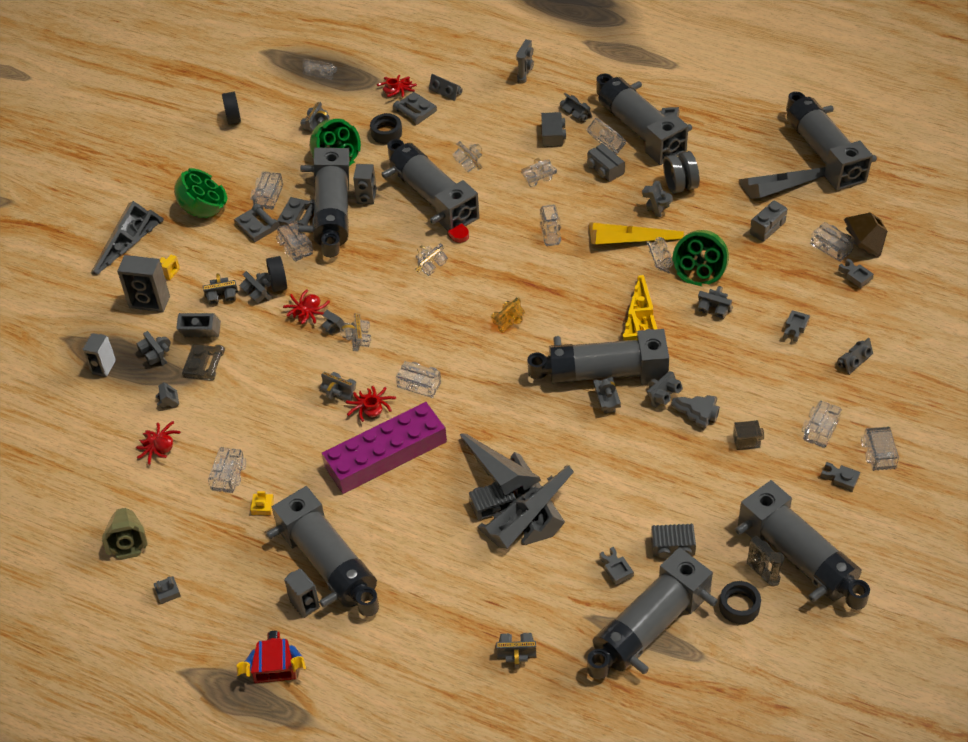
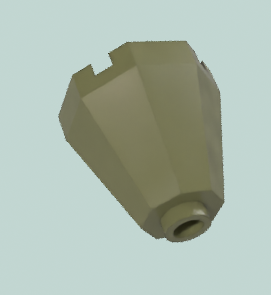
[102,508,148,560]

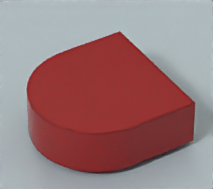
[448,223,469,243]

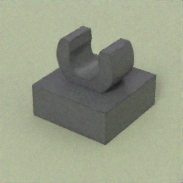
[322,310,346,335]
[156,382,179,408]
[154,576,181,604]

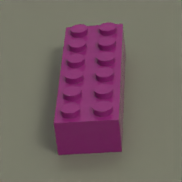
[322,402,447,494]

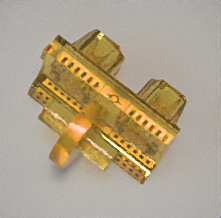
[491,297,525,333]

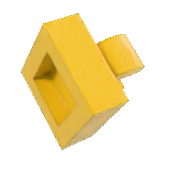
[160,254,180,280]
[250,491,274,515]

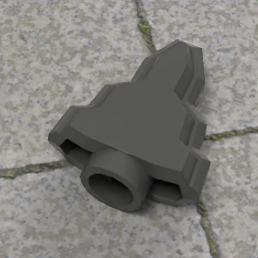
[671,395,720,428]

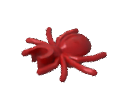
[377,75,417,98]
[283,289,330,324]
[345,386,396,422]
[136,421,181,465]

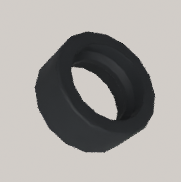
[222,91,241,124]
[370,113,402,144]
[266,256,288,292]
[719,581,761,624]

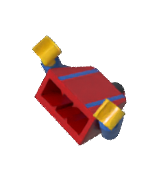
[237,631,306,683]

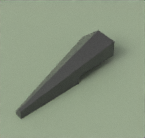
[739,167,826,199]
[91,201,164,275]
[460,433,541,495]
[511,452,565,545]
[477,465,574,549]

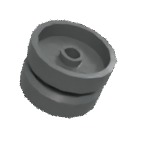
[663,151,700,194]

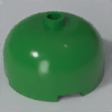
[309,119,361,166]
[174,168,228,218]
[672,230,729,286]

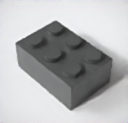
[117,255,170,312]

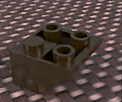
[844,212,888,257]

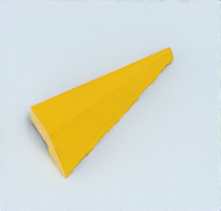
[589,222,684,244]
[623,275,657,341]

